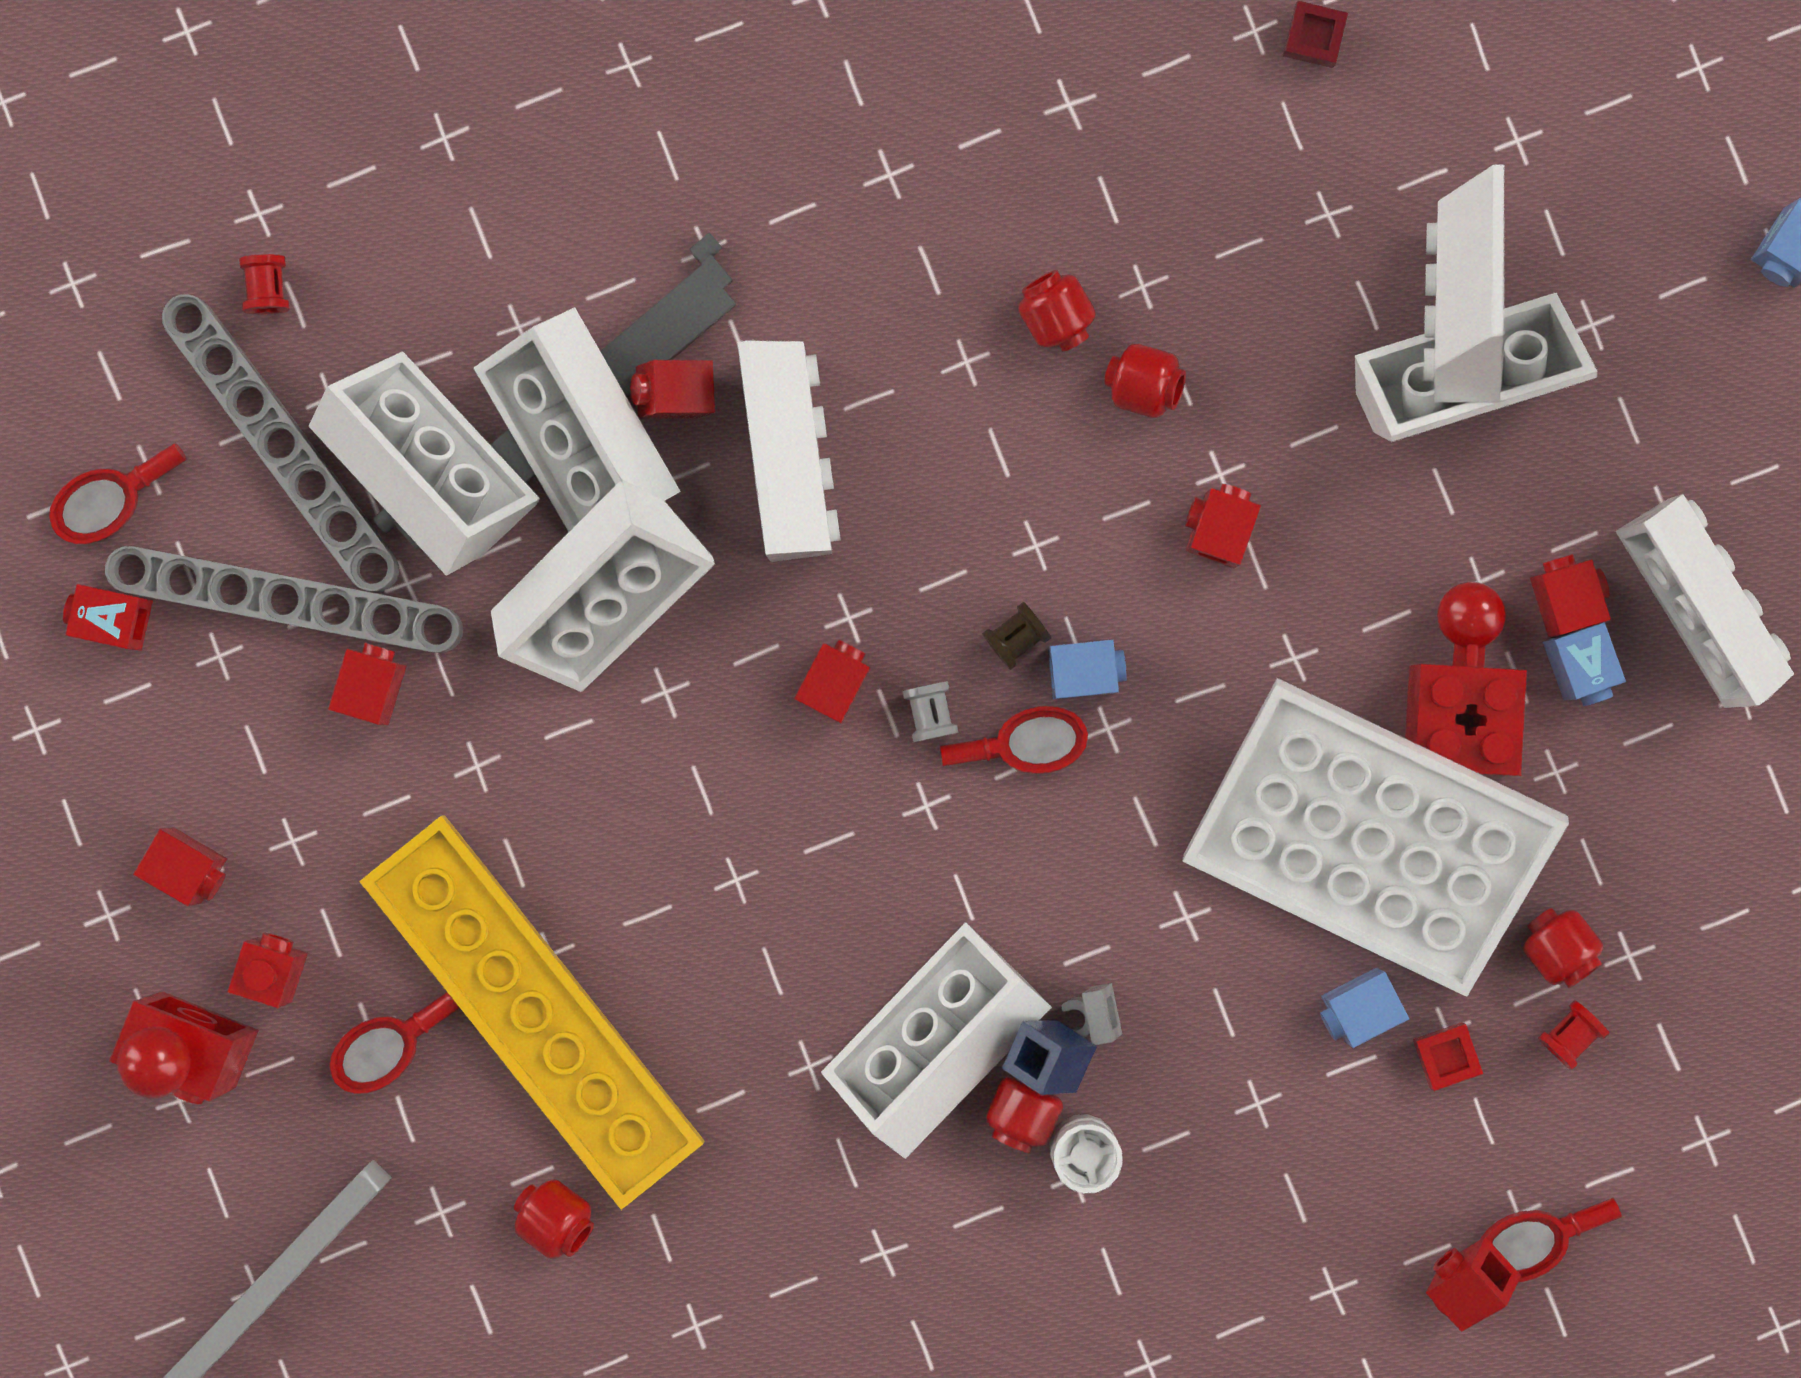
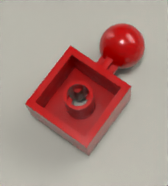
[1405,582,1527,776]
[109,991,259,1104]

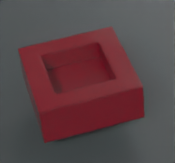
[1283,1,1348,68]

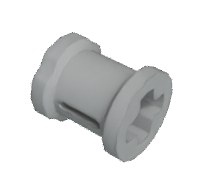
[903,681,959,742]

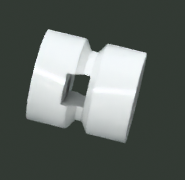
[1050,1114,1122,1193]

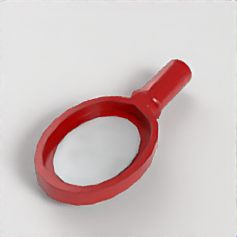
[49,443,187,544]
[940,706,1088,774]
[330,992,460,1094]
[1480,1198,1622,1282]

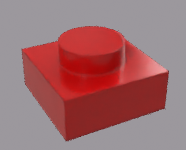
[1413,1022,1483,1091]

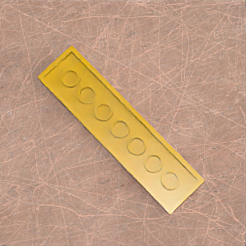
[359,815,705,1210]

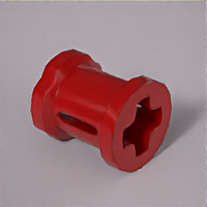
[239,254,290,315]
[1538,1000,1609,1070]

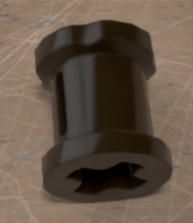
[982,601,1052,670]

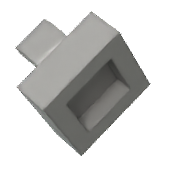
[1061,983,1122,1045]

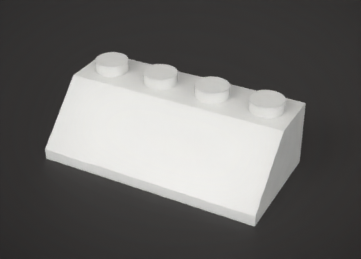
[1424,165,1504,402]
[1355,293,1597,442]
[473,307,681,532]
[738,341,841,562]
[309,351,540,576]
[491,479,714,692]
[1615,494,1794,708]
[821,922,1051,1159]

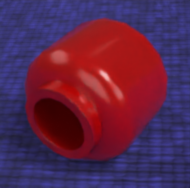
[1019,270,1096,352]
[1104,344,1186,418]
[1523,908,1603,988]
[986,1076,1063,1153]
[514,1179,594,1259]

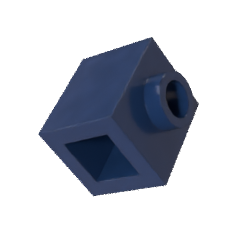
[1002,1020,1097,1095]

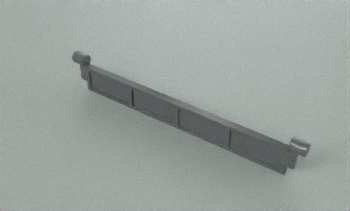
[373,233,736,550]

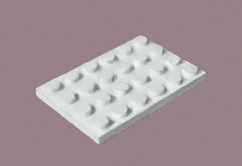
[1183,678,1569,997]

